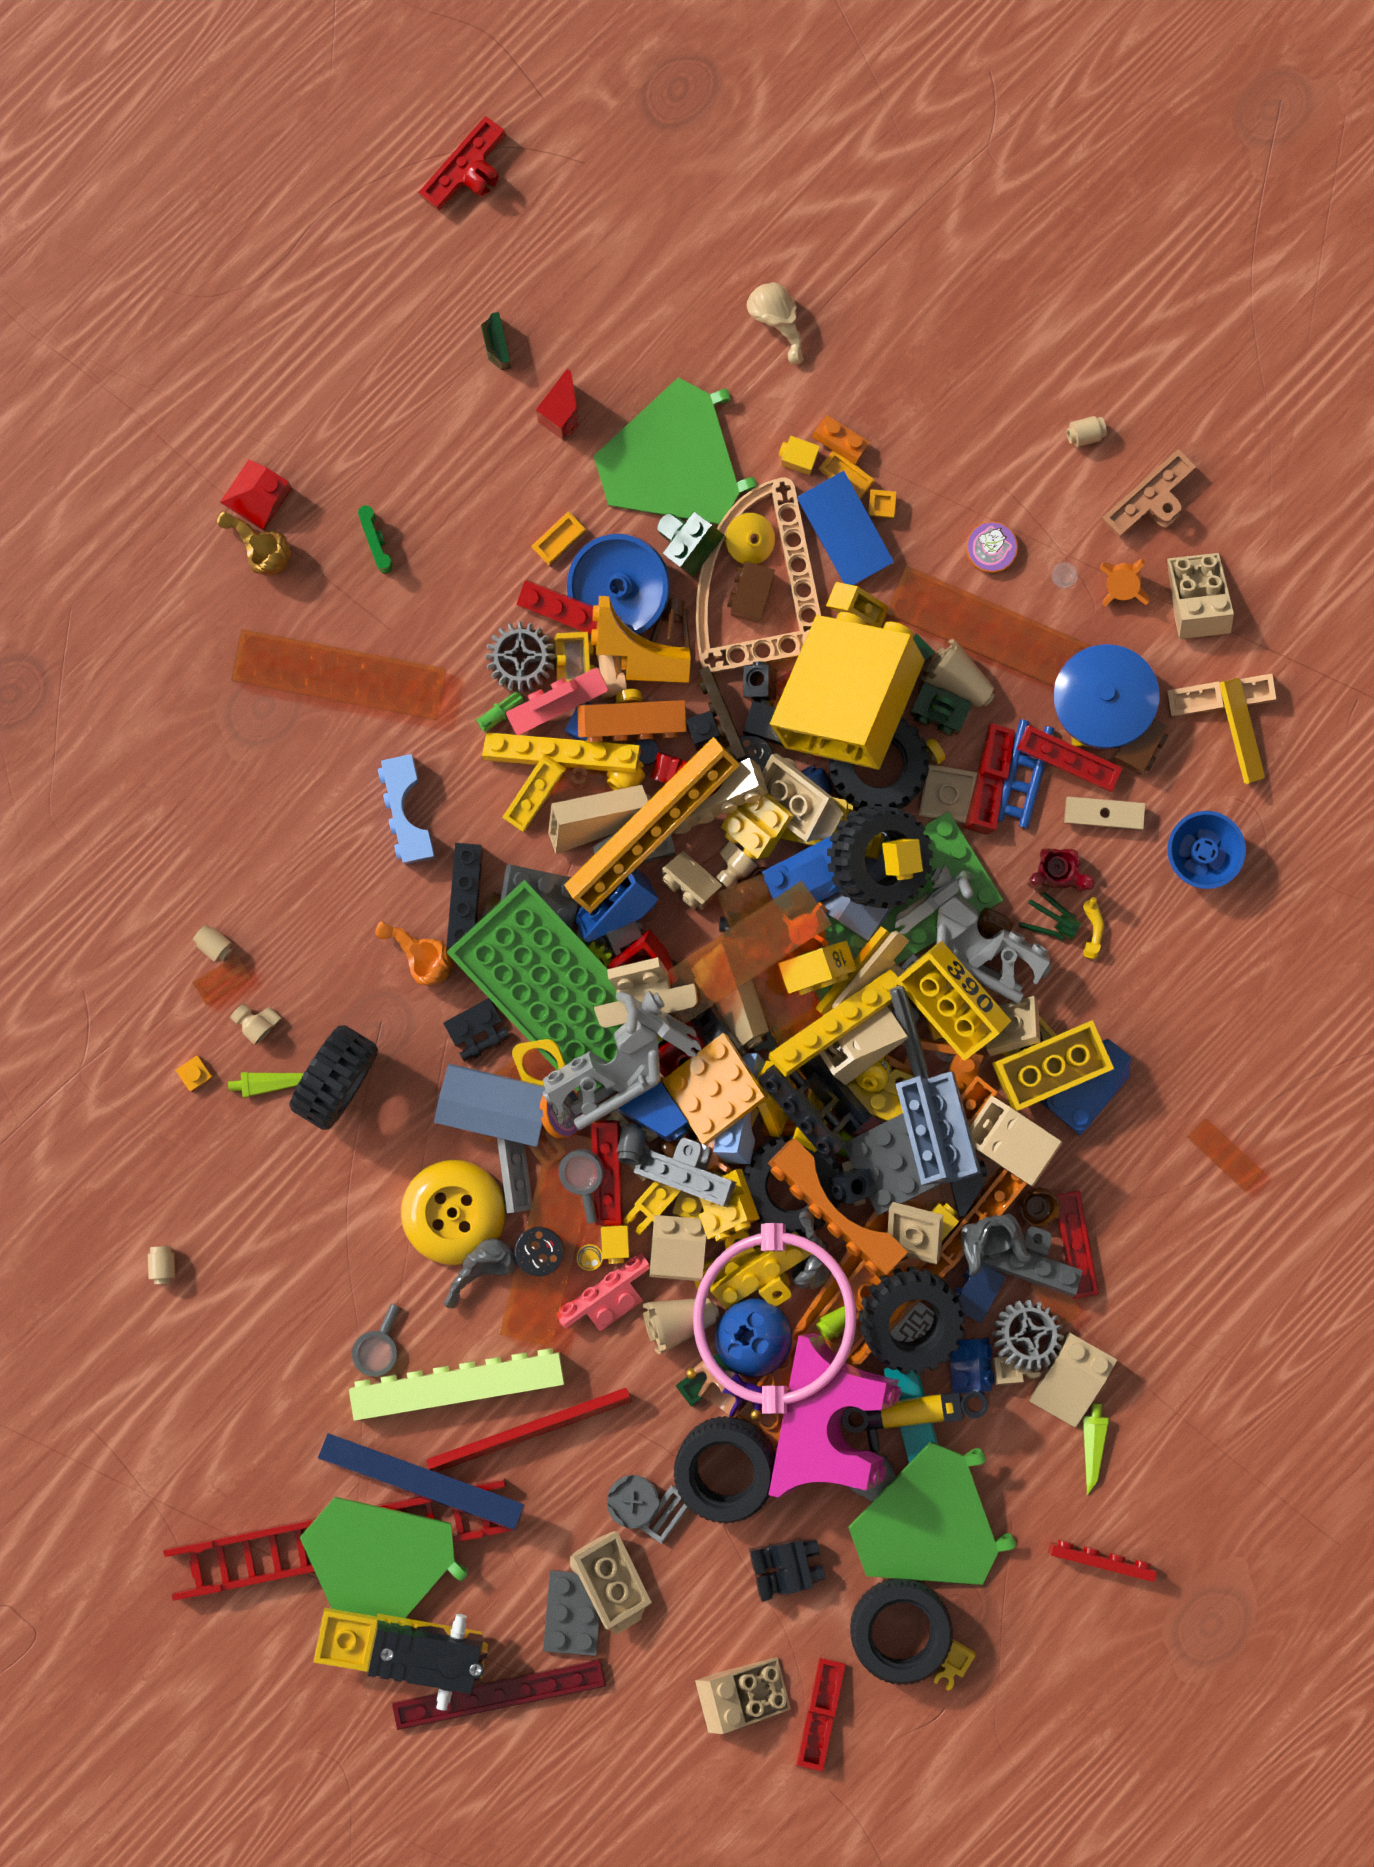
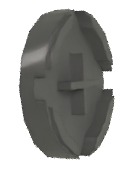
[607,1475,660,1529]

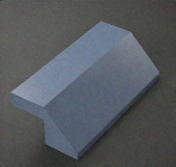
[822,832,892,942]
[434,1064,545,1147]
[896,1071,981,1186]

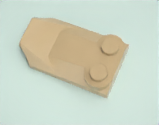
[762,754,844,842]
[570,1531,652,1635]

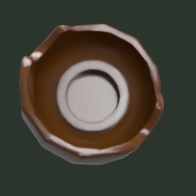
[1019,1187,1061,1227]

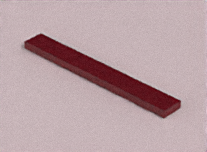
[392,1659,606,1730]

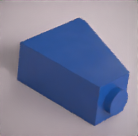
[616,1081,691,1142]

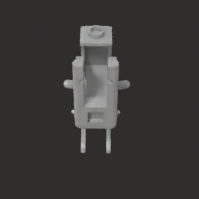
[895,865,1052,1004]
[543,991,701,1131]

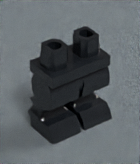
[749,1538,826,1602]

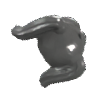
[961,1214,1032,1276]

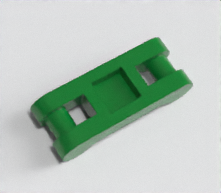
[358,505,393,574]

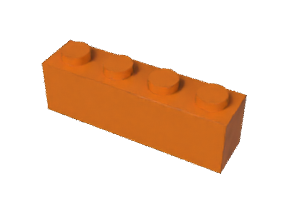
[577,700,686,742]

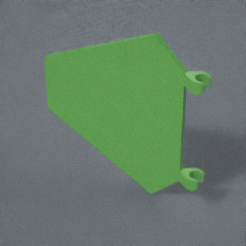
[594,377,757,525]
[848,1441,1016,1585]
[300,1496,468,1618]

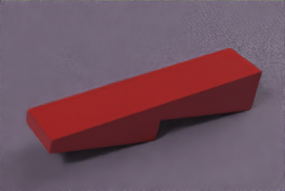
[964,723,1015,835]
[795,1658,846,1772]

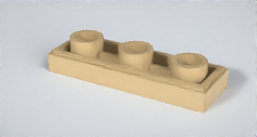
[1064,797,1145,830]

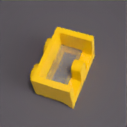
[554,632,594,682]

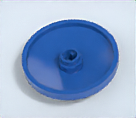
[567,533,670,635]
[1054,644,1160,749]

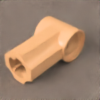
[597,655,627,699]

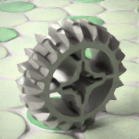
[485,621,556,692]
[992,1300,1064,1372]

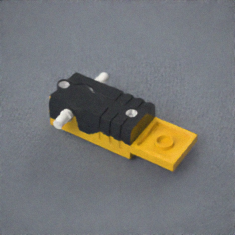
[314,1608,488,1711]

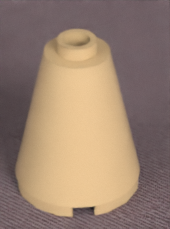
[921,639,995,708]
[643,1298,719,1354]

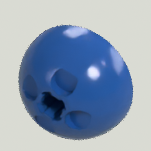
[1167,811,1246,889]
[715,1298,792,1377]

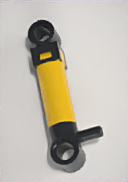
[842,1389,990,1452]

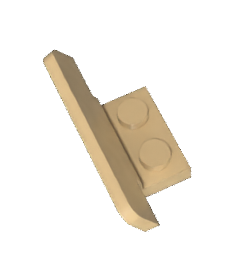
[833,931,909,1011]
[594,958,698,1027]

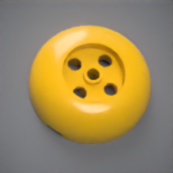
[401,1160,506,1265]

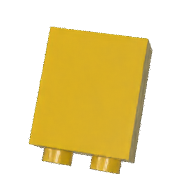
[770,612,925,770]

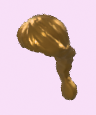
[217,510,291,575]

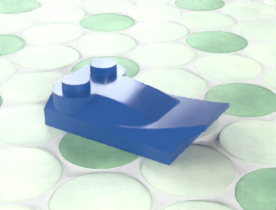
[762,836,841,918]
[1039,1039,1132,1136]

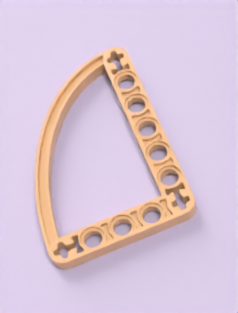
[696,478,821,674]

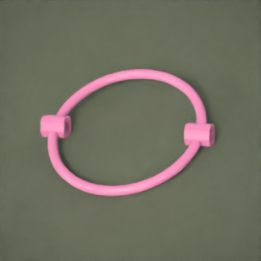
[693,1223,856,1414]

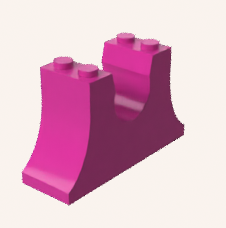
[769,1333,901,1497]

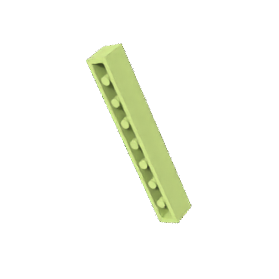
[349,1348,565,1421]

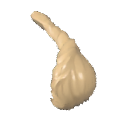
[747,282,804,365]

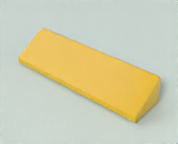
[1219,678,1265,784]

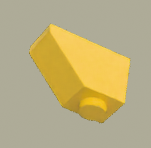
[826,582,889,628]

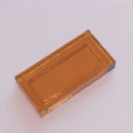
[1029,1283,1083,1327]

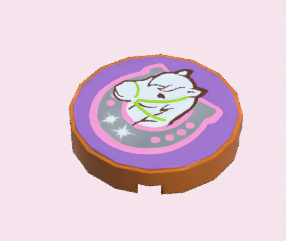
[966,521,1018,573]
[540,1090,582,1138]

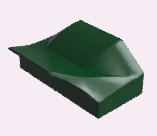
[481,312,511,370]

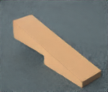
[1168,674,1277,717]

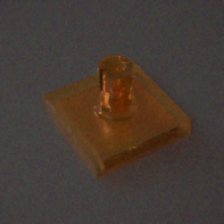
[549,767,608,802]

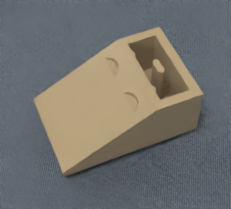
[1167,553,1234,639]
[662,851,723,911]
[819,1006,909,1085]
[969,1096,1063,1187]
[695,1657,791,1734]

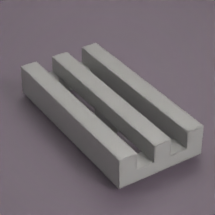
[640,1484,688,1544]

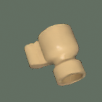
[716,841,758,891]
[230,1003,282,1045]

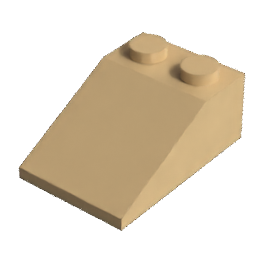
[1029,1332,1117,1428]

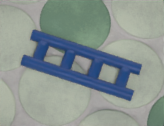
[998,719,1055,829]

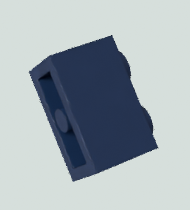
[954,1265,1006,1323]

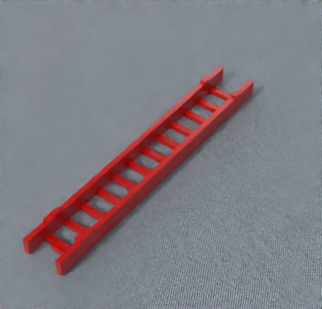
[163,1479,513,1601]

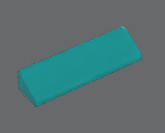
[884,1368,938,1463]

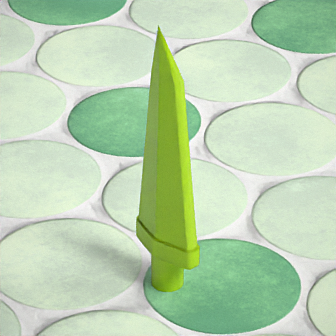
[228,1072,304,1098]
[1082,1403,1109,1495]

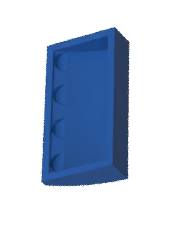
[797,471,894,585]

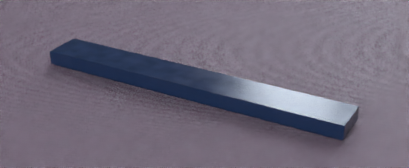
[318,1433,525,1531]

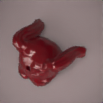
[1027,848,1096,892]

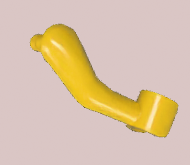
[1083,897,1104,959]

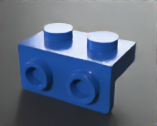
[950,1338,994,1393]

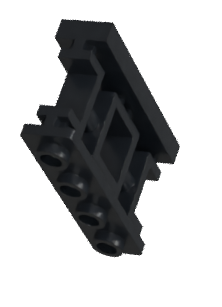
[758,1054,872,1159]

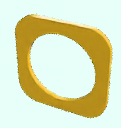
[512,1039,566,1086]

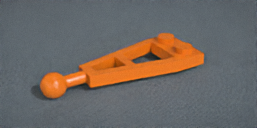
[885,1038,984,1095]

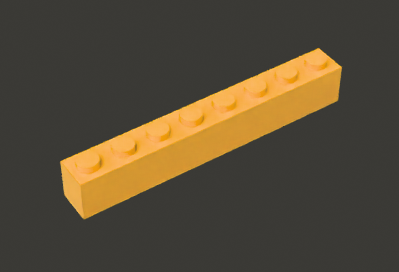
[564,737,740,913]

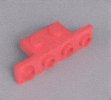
[506,667,609,735]
[556,1253,650,1331]

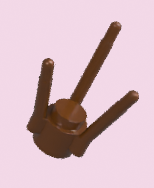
[650,598,692,662]

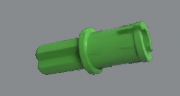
[475,691,525,733]

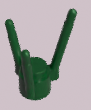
[1018,892,1081,941]

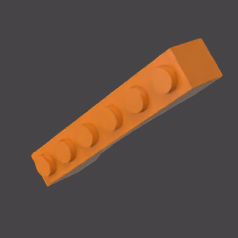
[768,1138,908,1276]

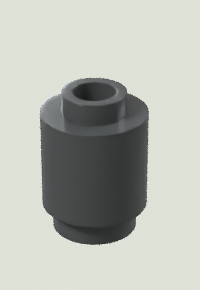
[616,1123,646,1165]

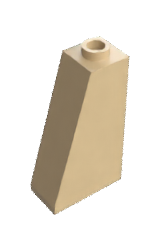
[548,785,651,854]
[690,938,769,1049]

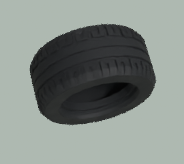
[674,1416,776,1524]
[850,1578,953,1685]

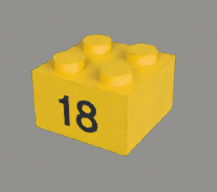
[778,940,857,995]

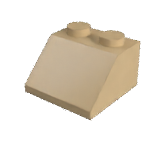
[649,1215,706,1281]

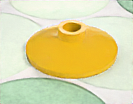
[725,513,775,564]

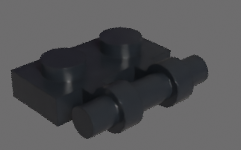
[443,998,510,1062]

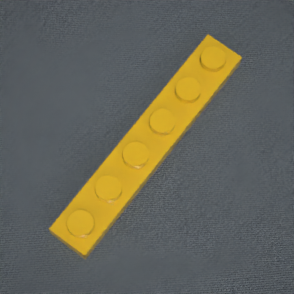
[482,733,641,773]
[769,969,899,1077]

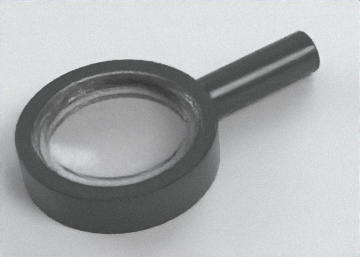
[559,1149,605,1223]
[352,1303,401,1376]

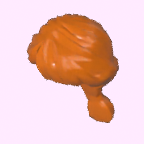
[375,921,453,986]

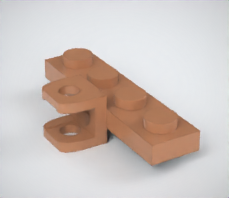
[1102,449,1196,538]

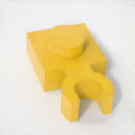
[934,1639,976,1691]

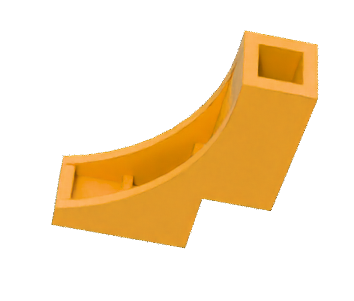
[591,596,691,683]

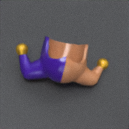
[686,1360,762,1421]

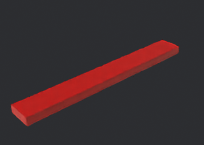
[426,1388,633,1472]

